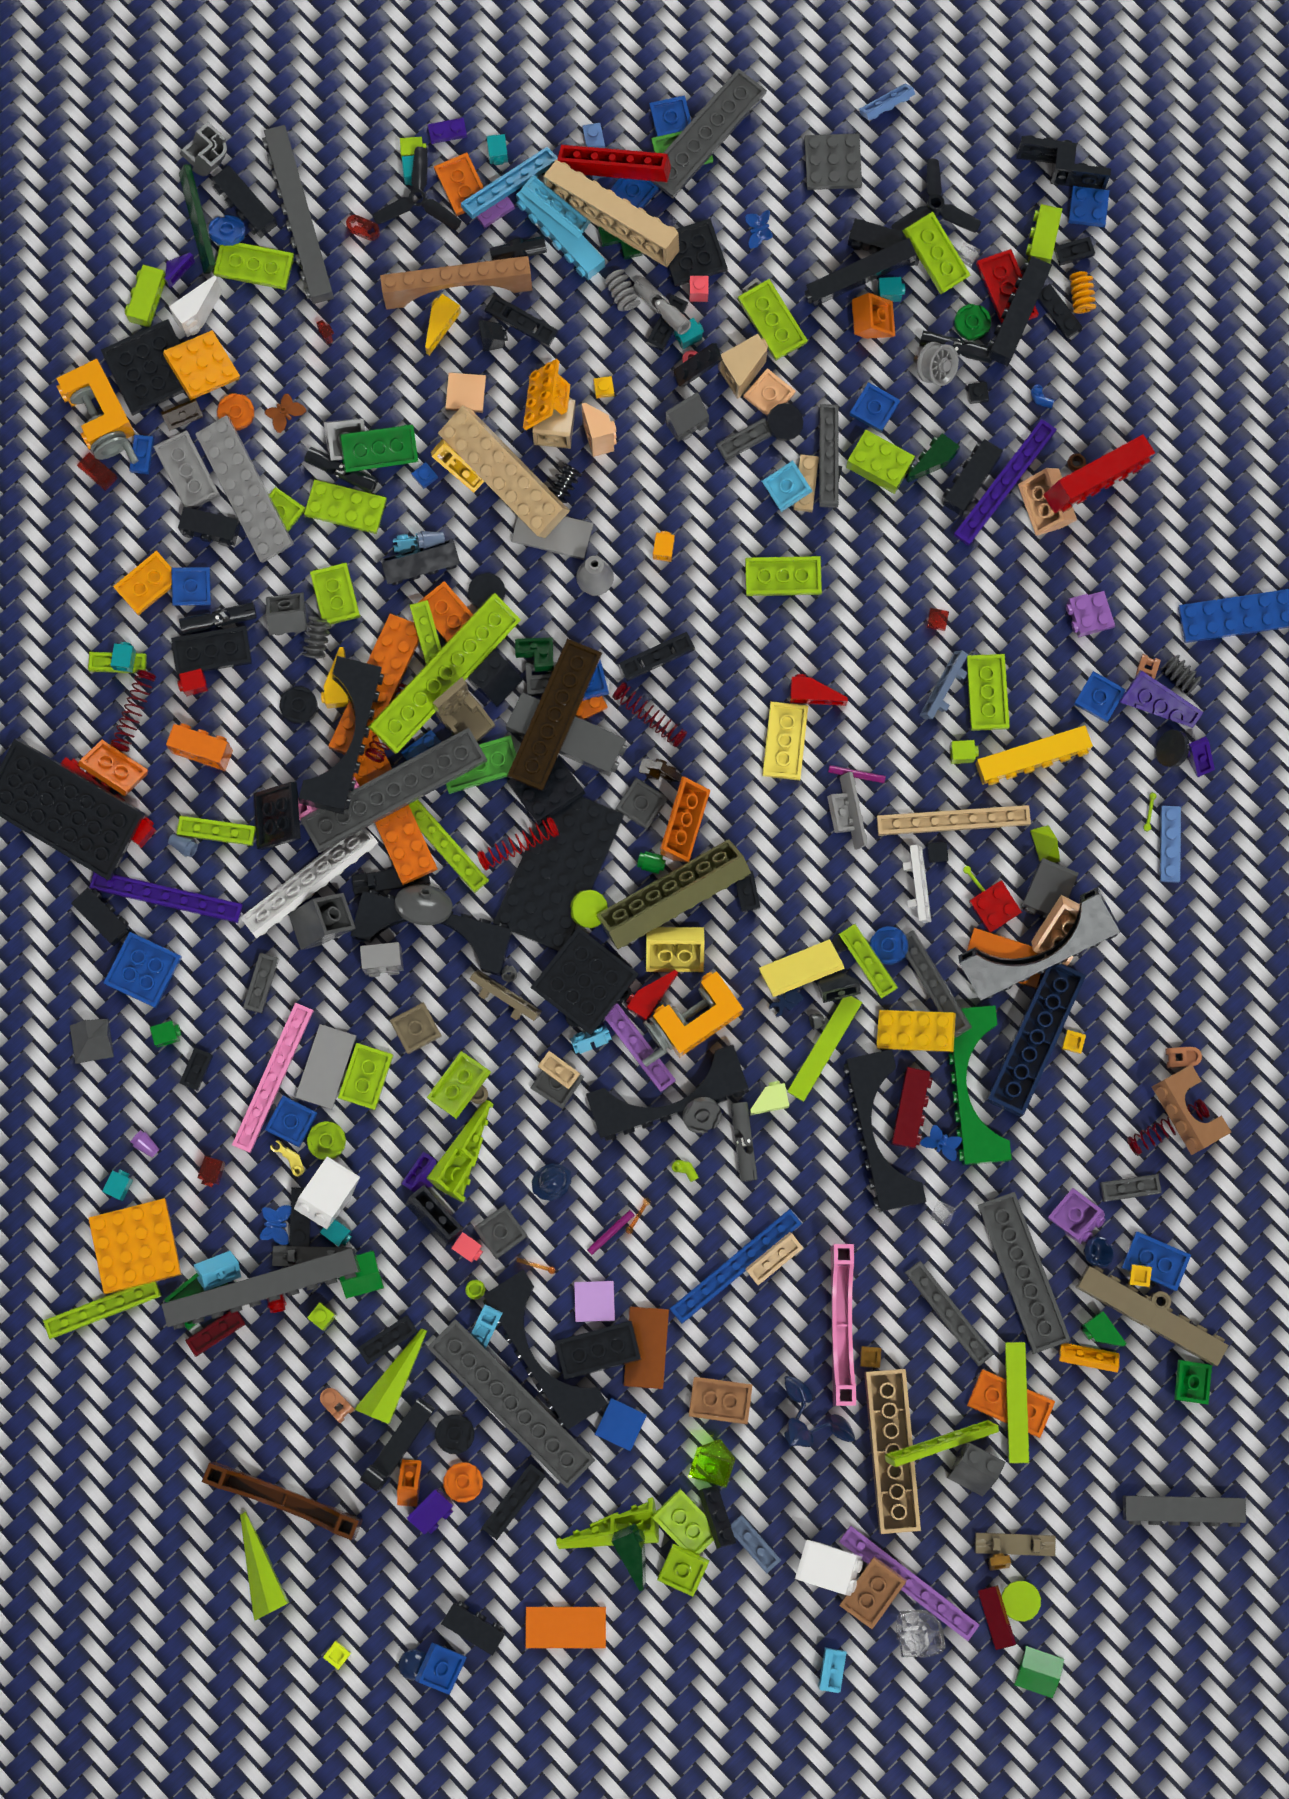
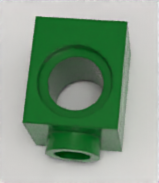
[150,1021,182,1048]

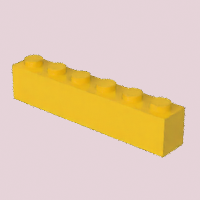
[975,725,1093,786]

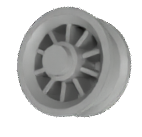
[913,342,959,386]

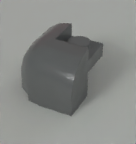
[180,122,227,176]

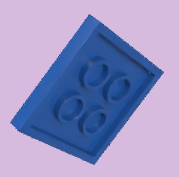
[104,932,182,1008]

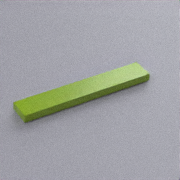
[408,799,489,893]
[787,996,862,1102]
[43,1281,162,1339]
[1005,1342,1029,1463]
[885,1420,999,1467]

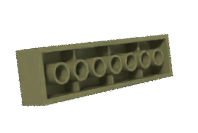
[597,839,751,949]

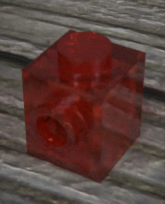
[197,1156,226,1187]

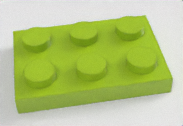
[310,563,360,625]
[338,1043,394,1110]
[426,1051,491,1119]
[651,1489,714,1555]

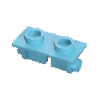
[393,534,418,554]
[570,1025,612,1054]

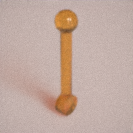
[626,1198,651,1234]
[516,1258,556,1274]

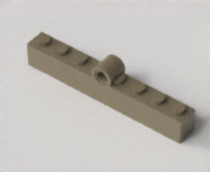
[1075,1266,1229,1366]

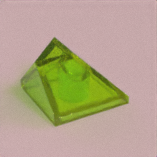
[688,1439,736,1488]

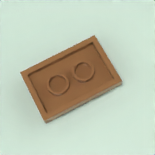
[689,1377,753,1424]
[839,1556,907,1629]

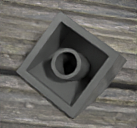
[666,392,709,442]
[266,592,307,635]

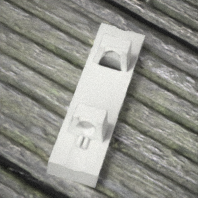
[903,845,931,923]

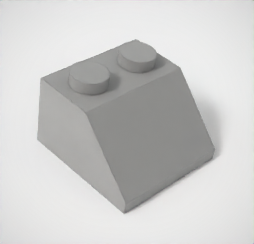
[324,418,365,461]

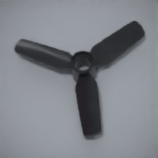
[373,147,462,230]
[891,158,981,233]

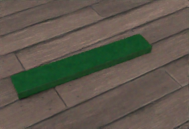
[179,164,216,274]

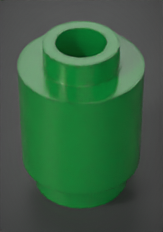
[637,851,666,874]

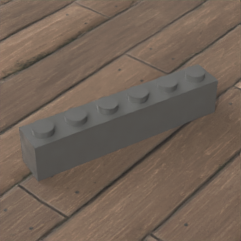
[1123,1495,1246,1527]

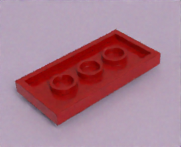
[976,249,1039,324]

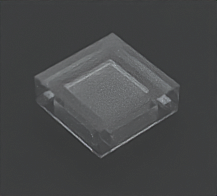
[958,242,980,267]
[930,1200,956,1226]

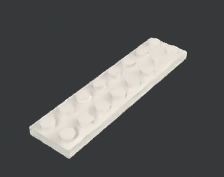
[240,828,378,938]

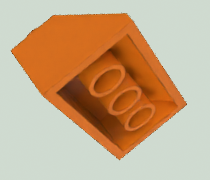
[660,777,710,862]

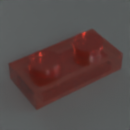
[77,452,118,491]

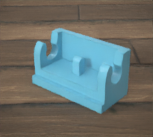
[194,1251,241,1291]
[818,1647,847,1693]

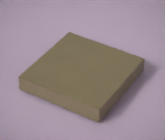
[390,1002,442,1054]

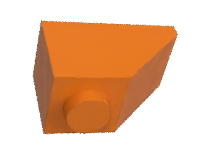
[397,1459,422,1507]

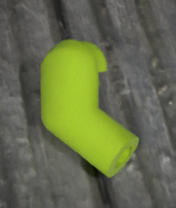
[672,1160,699,1182]

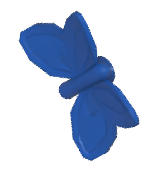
[745,210,773,249]
[920,1125,962,1161]
[259,1205,292,1245]

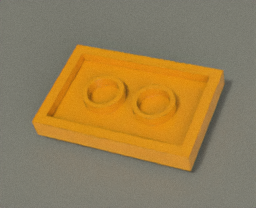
[113,551,172,616]

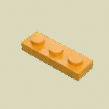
[1059,1343,1119,1373]

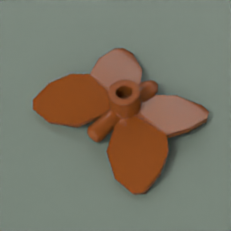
[264,394,306,433]

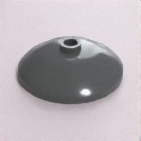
[395,884,453,925]

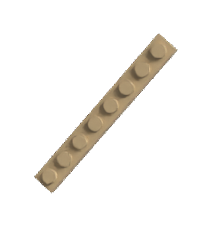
[876,805,1031,836]

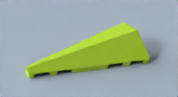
[426,1100,494,1202]
[355,1328,427,1424]
[556,1497,659,1549]
[240,1512,289,1621]

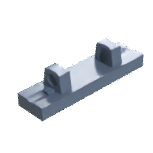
[919,650,968,720]

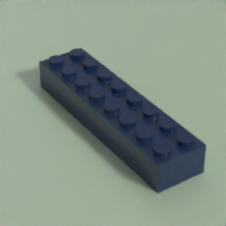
[985,964,1086,1117]

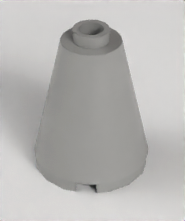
[576,556,614,596]

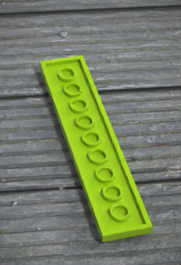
[368,593,521,754]

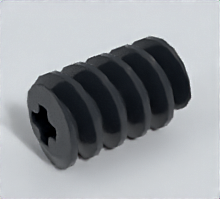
[548,462,582,503]

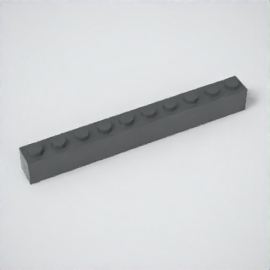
[262,125,334,304]
[161,1248,361,1330]

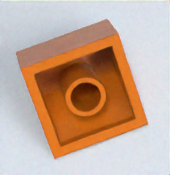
[852,293,895,339]

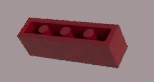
[891,1067,933,1149]

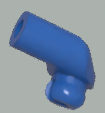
[1031,384,1054,409]

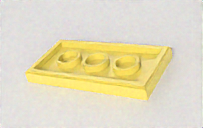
[762,702,808,781]
[759,939,844,997]

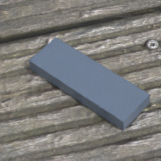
[730,1514,781,1574]

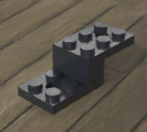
[1016,135,1111,190]

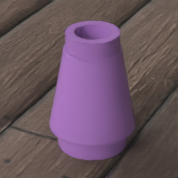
[130,1130,160,1158]

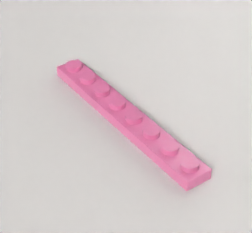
[232,1003,314,1153]

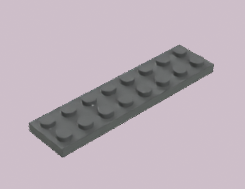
[651,68,767,199]
[977,1192,1071,1354]

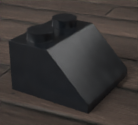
[468,650,523,707]

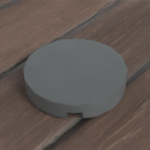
[682,1097,722,1133]

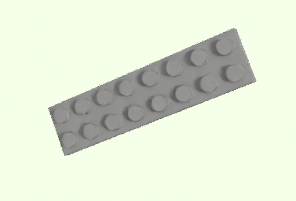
[196,415,294,563]

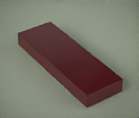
[185,1311,246,1357]
[978,1585,1016,1650]

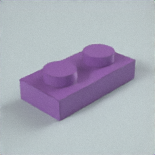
[476,196,515,229]

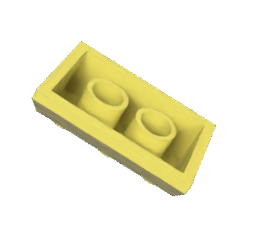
[646,927,704,972]

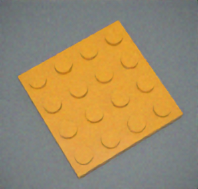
[89,1198,182,1294]

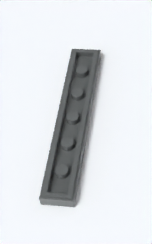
[819,404,839,507]
[906,930,972,1038]
[905,1261,994,1367]

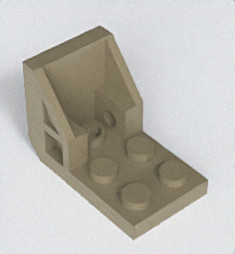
[433,677,496,742]

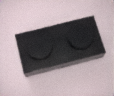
[1054,237,1095,266]
[735,871,761,912]
[179,1048,214,1091]

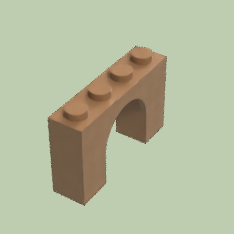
[1152,1065,1231,1155]

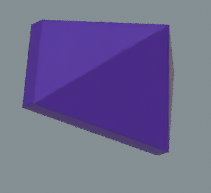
[165,252,195,288]
[401,1151,436,1192]

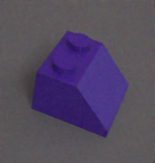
[407,1488,454,1535]

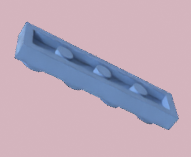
[1160,806,1181,883]

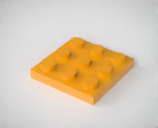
[163,330,240,400]

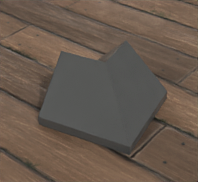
[70,1019,114,1064]

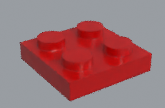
[969,880,1022,933]

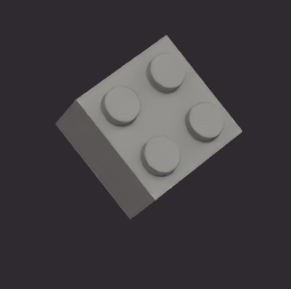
[360,942,404,977]

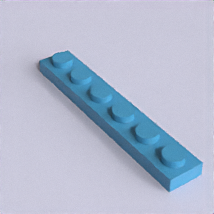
[461,147,558,219]

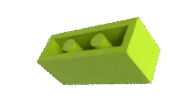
[1026,204,1062,264]
[125,265,166,327]

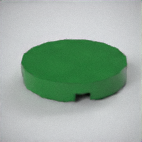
[954,304,991,341]

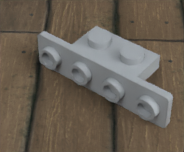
[827,772,867,850]

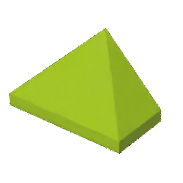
[1030,825,1060,863]

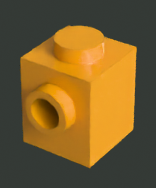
[653,531,675,562]

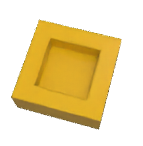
[593,376,614,399]
[1062,1030,1086,1054]
[1129,1264,1152,1287]

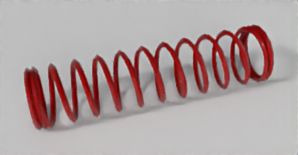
[477,817,559,871]

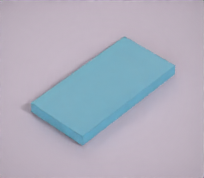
[520,175,590,239]

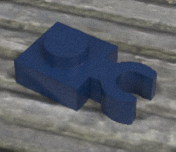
[769,988,804,1018]

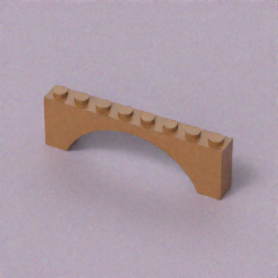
[380,256,532,310]

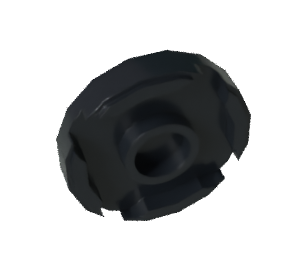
[767,403,803,441]
[468,573,506,609]
[280,686,318,724]
[1156,730,1189,768]
[435,1415,475,1454]

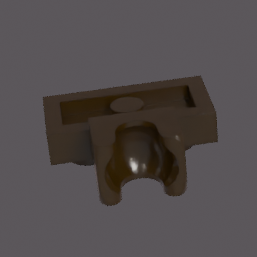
[639,759,683,782]

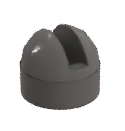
[501,965,517,982]
[809,1013,825,1030]

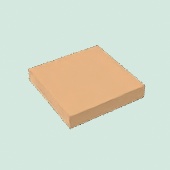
[743,368,796,416]
[446,373,486,413]

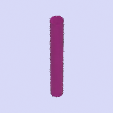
[828,765,886,783]
[587,1210,635,1255]

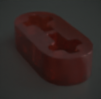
[346,215,380,241]

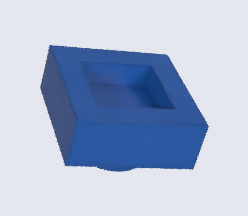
[411,462,438,489]

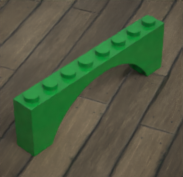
[948,1005,1012,1165]

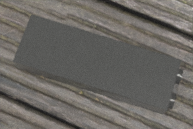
[506,692,627,777]

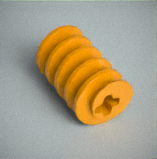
[1069,271,1096,314]

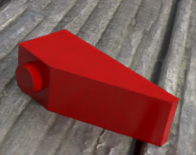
[790,674,848,706]
[626,970,678,1021]

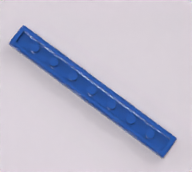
[670,1209,802,1324]

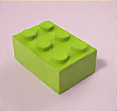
[846,430,915,494]

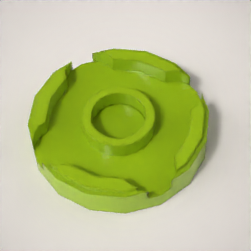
[570,890,608,928]
[307,1121,346,1160]
[1001,1581,1041,1622]

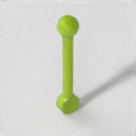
[1143,792,1157,832]
[963,866,985,892]

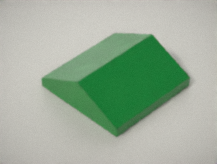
[340,1250,384,1299]
[1174,1360,1212,1405]
[1014,1646,1064,1698]

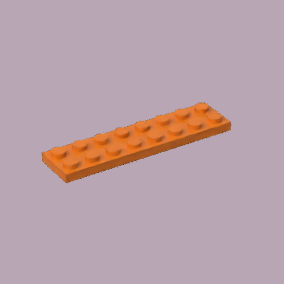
[328,614,419,762]
[344,736,438,885]

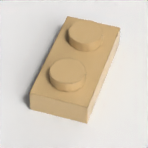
[538,1051,581,1090]

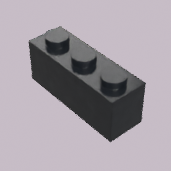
[178,507,241,547]
[71,887,131,946]
[406,1185,463,1248]
[441,1601,506,1656]

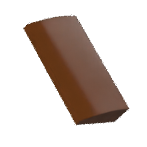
[624,1307,669,1389]

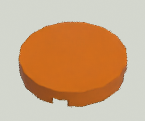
[217,393,255,430]
[443,1462,483,1502]

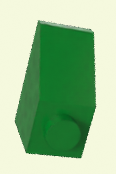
[1081,1311,1127,1347]

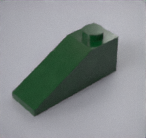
[611,1524,646,1591]

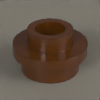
[1067,454,1086,472]

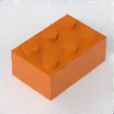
[166,723,233,771]

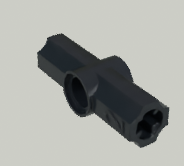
[490,236,547,261]

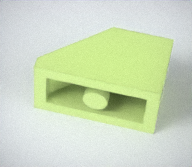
[750,1081,789,1115]

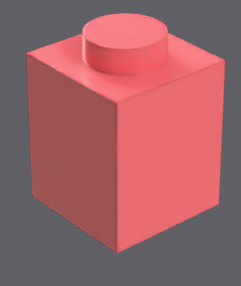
[689,276,708,302]
[451,1232,483,1263]

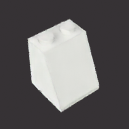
[294,1157,360,1229]
[795,1540,863,1596]

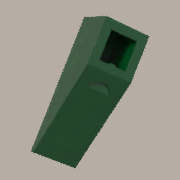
[907,433,960,483]

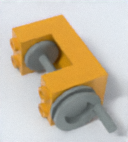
[56,359,139,464]
[642,971,744,1067]

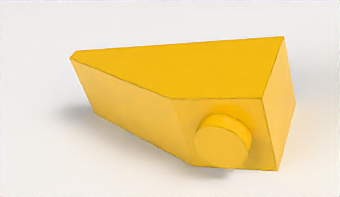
[425,294,461,356]
[431,439,484,493]
[321,647,349,709]

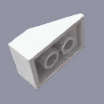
[169,275,222,337]

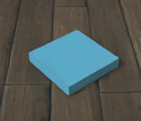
[762,460,813,512]

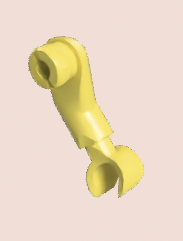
[270,1140,304,1177]

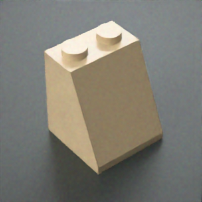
[718,334,768,399]
[532,397,576,449]

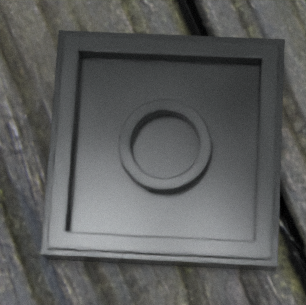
[615,778,668,830]
[530,1071,584,1110]
[474,1205,528,1260]

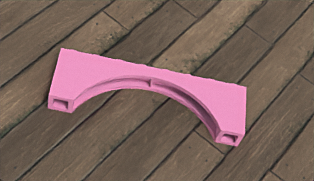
[831,1244,856,1406]

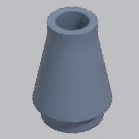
[416,531,445,550]
[168,834,198,857]

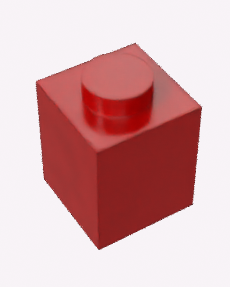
[177,668,208,697]

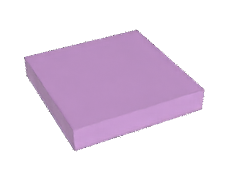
[574,1281,615,1322]

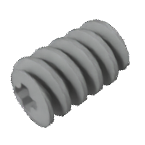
[605,269,641,311]

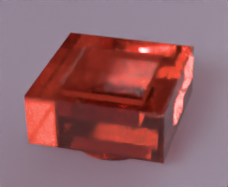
[316,320,334,345]
[926,608,949,631]

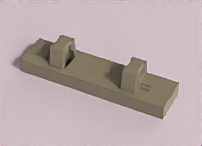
[470,970,542,1021]
[975,1532,1056,1556]

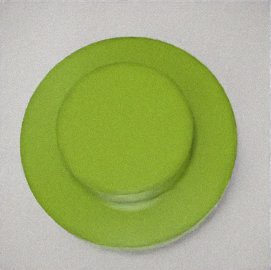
[465,1280,485,1300]

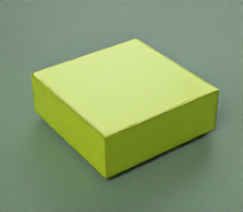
[323,1641,351,1670]

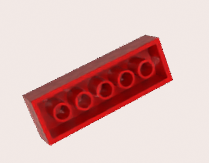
[1043,434,1155,514]

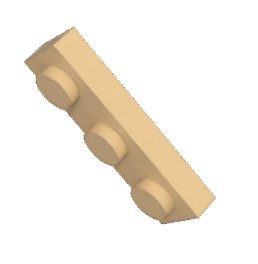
[794,455,819,512]
[745,1232,803,1285]

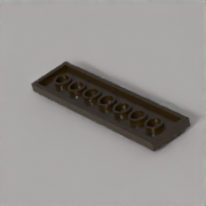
[507,638,602,791]

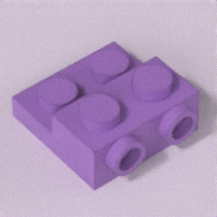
[1066,591,1115,638]
[1048,1188,1105,1245]

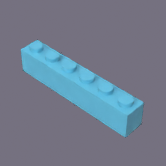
[516,191,605,280]

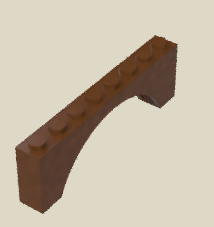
[202,1462,363,1540]

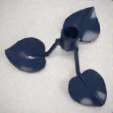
[784,1376,855,1447]

